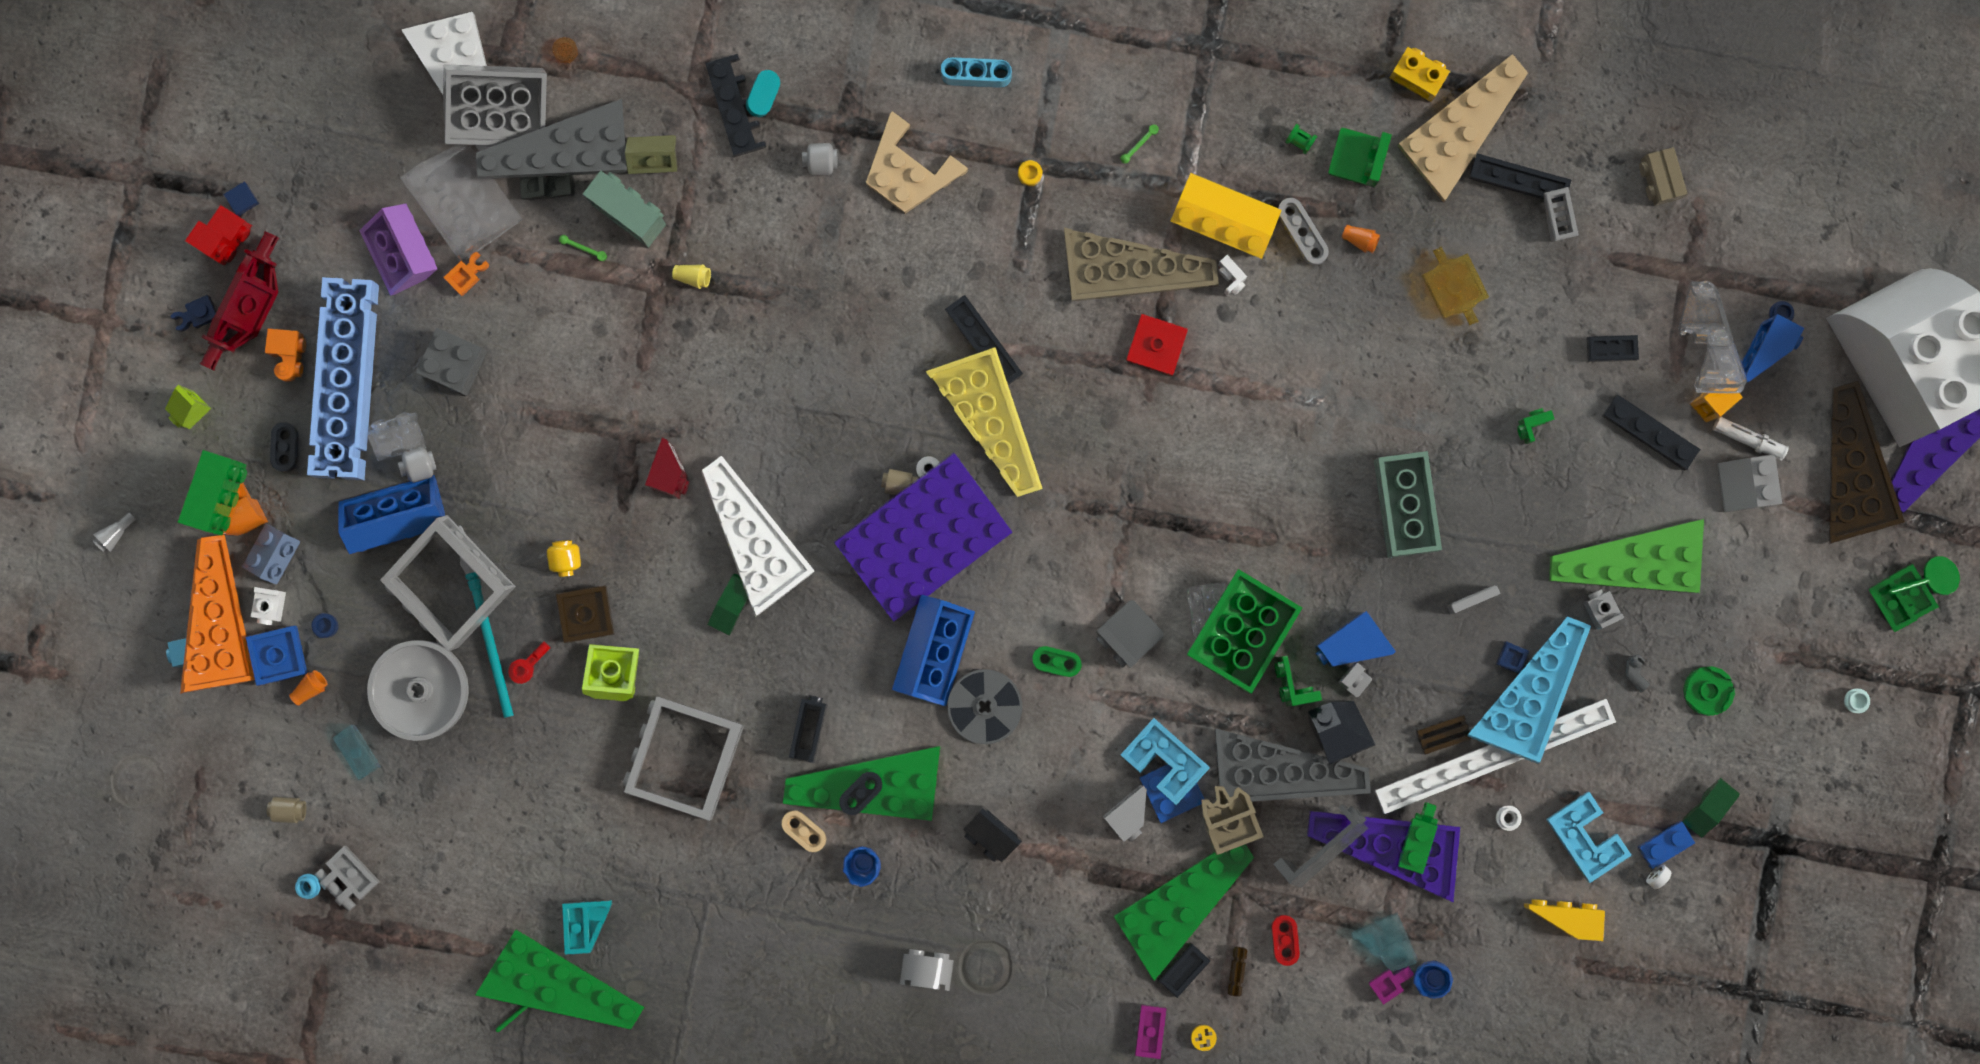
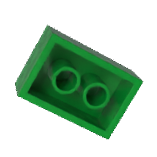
[178,450,247,536]

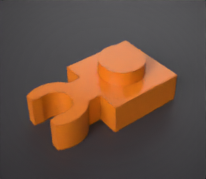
[443,252,490,296]

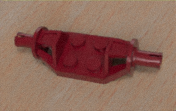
[199,231,279,371]

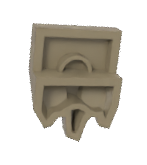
[1201,786,1264,855]

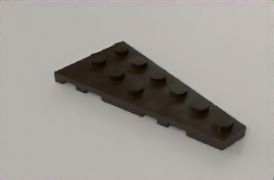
[1829,381,1905,544]

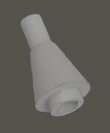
[92,513,136,552]

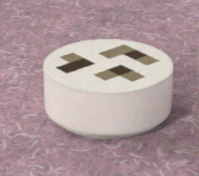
[1646,864,1671,889]

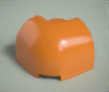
[223,483,268,536]

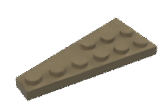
[1064,227,1219,302]

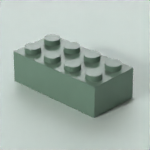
[1374,451,1442,558]

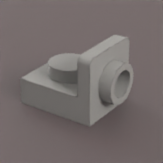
[1338,663,1372,697]

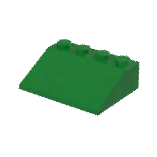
[1187,569,1303,694]

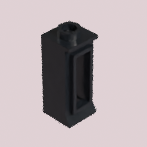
[788,695,828,763]

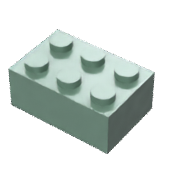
[583,171,666,248]

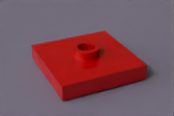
[1126,314,1188,377]

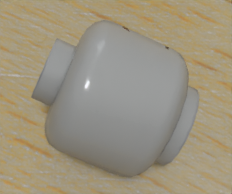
[802,143,838,175]
[398,447,437,482]

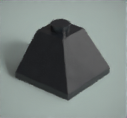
[1308,701,1375,765]

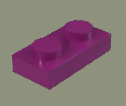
[1135,1004,1167,1059]

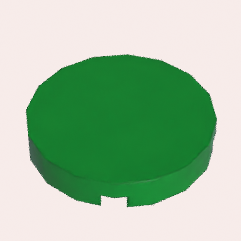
[1683,666,1735,716]

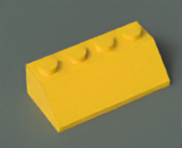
[1171,173,1282,259]

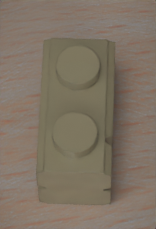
[1639,147,1688,206]

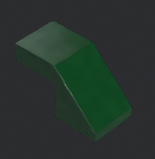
[707,573,749,636]
[1682,778,1740,838]

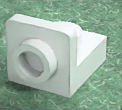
[1218,255,1247,296]

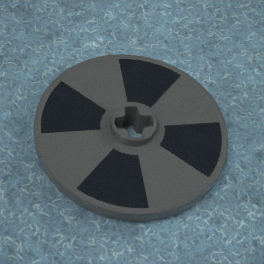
[948,669,1022,744]

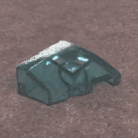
[1351,913,1418,972]

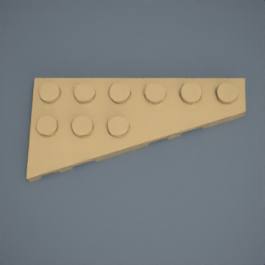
[1398,54,1528,202]

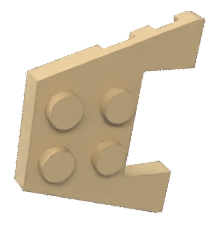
[866,111,968,214]

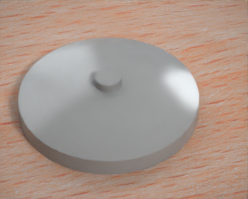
[367,640,469,741]

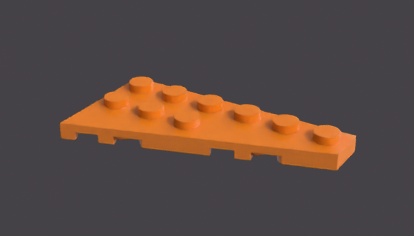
[180,535,255,694]

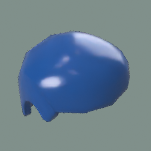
[843,846,881,887]
[1413,960,1453,999]

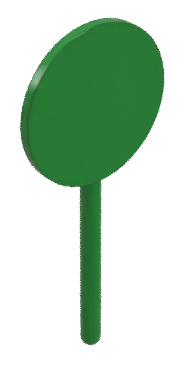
[1889,556,1960,595]

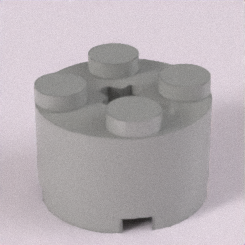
[900,949,954,991]

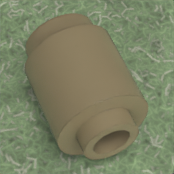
[881,469,918,495]
[267,797,307,823]

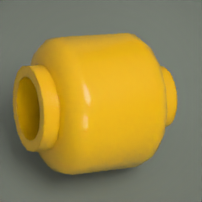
[547,540,581,577]

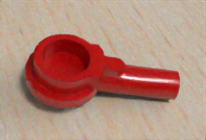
[508,641,551,684]

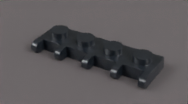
[705,54,767,158]

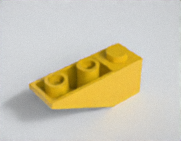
[1524,899,1605,941]

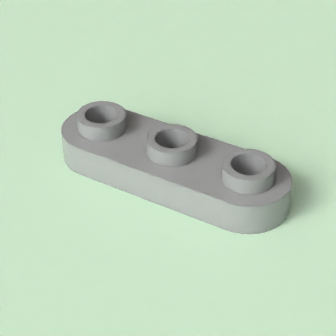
[1278,198,1329,266]

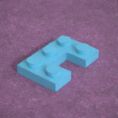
[1121,718,1210,805]
[1546,792,1631,883]

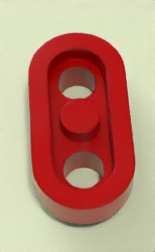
[1271,915,1300,966]

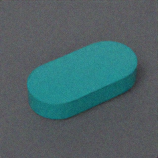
[746,70,780,117]

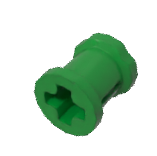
[1285,124,1317,155]

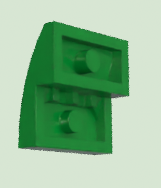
[1868,564,1939,633]

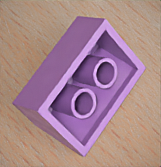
[359,204,437,296]

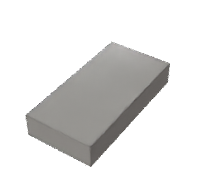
[1447,585,1500,614]

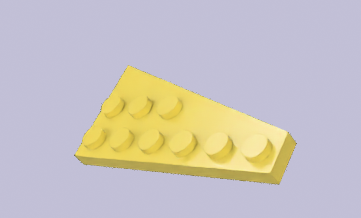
[926,348,1043,497]

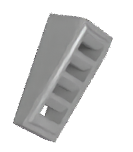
[1543,187,1579,242]

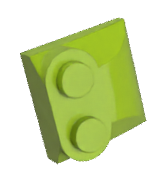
[582,644,639,701]

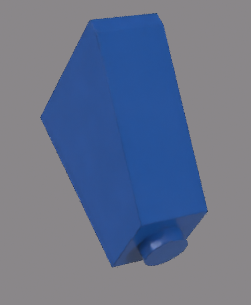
[1315,611,1396,667]

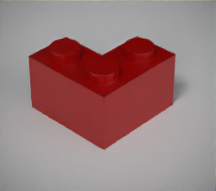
[185,205,252,266]

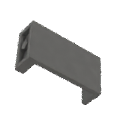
[1274,804,1368,888]

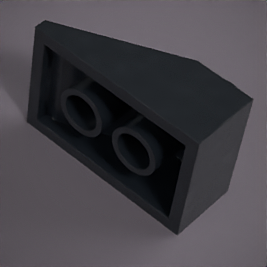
[963,806,1022,862]

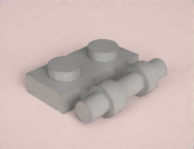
[314,846,380,912]

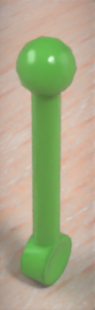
[1120,124,1159,164]
[559,235,607,261]

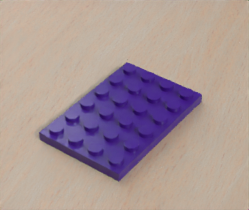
[834,452,1013,622]

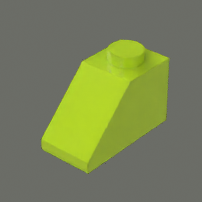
[165,385,211,429]

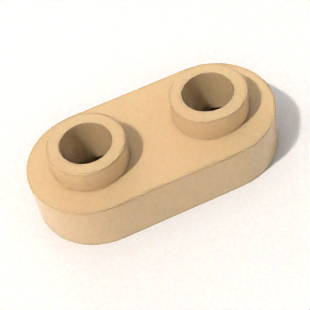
[782,810,827,852]

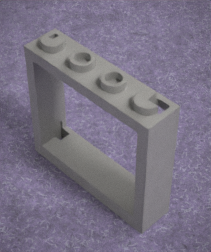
[380,515,516,651]
[622,697,744,821]

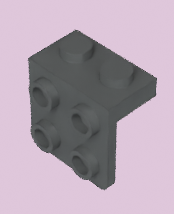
[1096,600,1164,668]

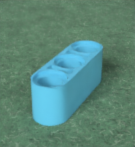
[941,57,1012,88]

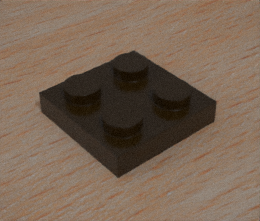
[556,586,615,643]

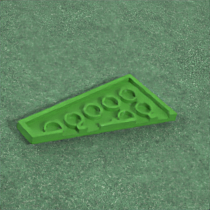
[1549,519,1704,593]

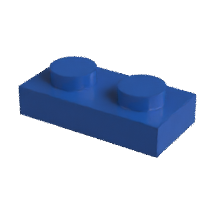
[1638,821,1695,869]

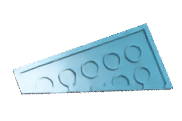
[1467,617,1591,764]

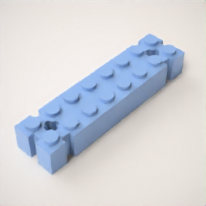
[307,277,379,481]

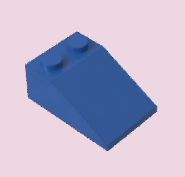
[1732,314,1804,387]

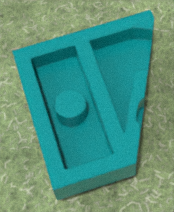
[562,900,612,955]

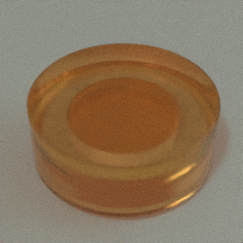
[552,37,578,63]

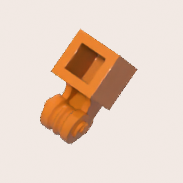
[265,328,306,382]

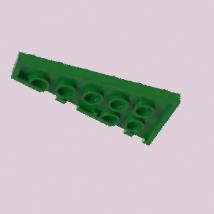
[783,746,940,821]
[1114,844,1254,981]
[475,929,645,1029]

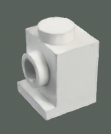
[251,587,286,625]

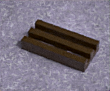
[1416,715,1472,755]

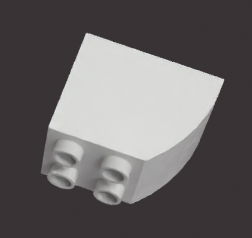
[1826,268,1980,447]

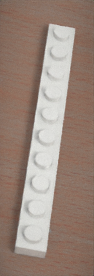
[1374,699,1616,814]

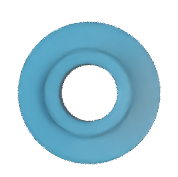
[295,874,320,899]

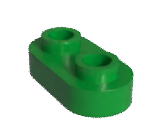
[1032,646,1082,677]

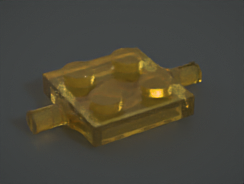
[1422,246,1489,326]

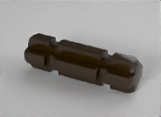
[1228,946,1248,997]

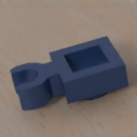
[171,295,217,332]

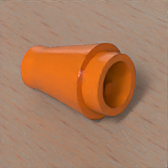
[1342,225,1380,253]
[289,670,328,706]

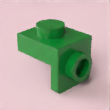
[1517,408,1555,445]

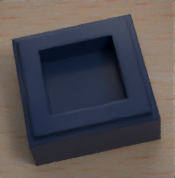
[224,181,260,216]
[1496,641,1529,674]

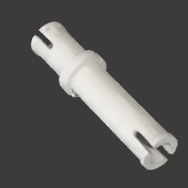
[1713,416,1789,461]

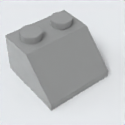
[1717,455,1782,512]
[1102,785,1147,842]

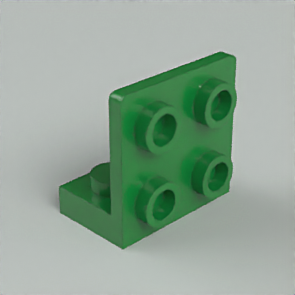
[1328,127,1392,188]
[1274,655,1322,707]

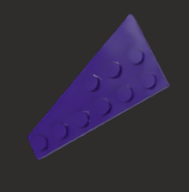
[1891,409,1980,513]
[1307,811,1460,903]

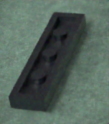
[1469,153,1572,203]
[945,295,1023,385]
[1602,394,1701,471]

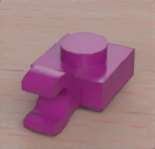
[1368,964,1415,1005]

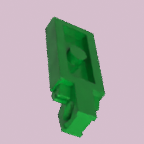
[1398,802,1438,874]

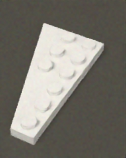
[402,12,495,151]
[701,456,814,617]

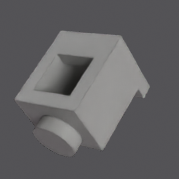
[1583,589,1624,630]

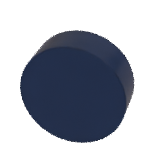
[311,613,338,638]

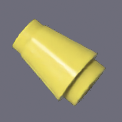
[672,265,711,289]

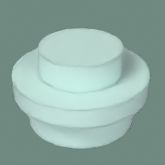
[1844,689,1870,713]

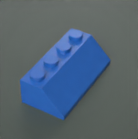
[338,475,445,554]
[892,595,975,706]

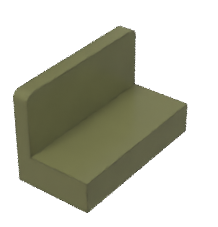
[625,135,678,174]

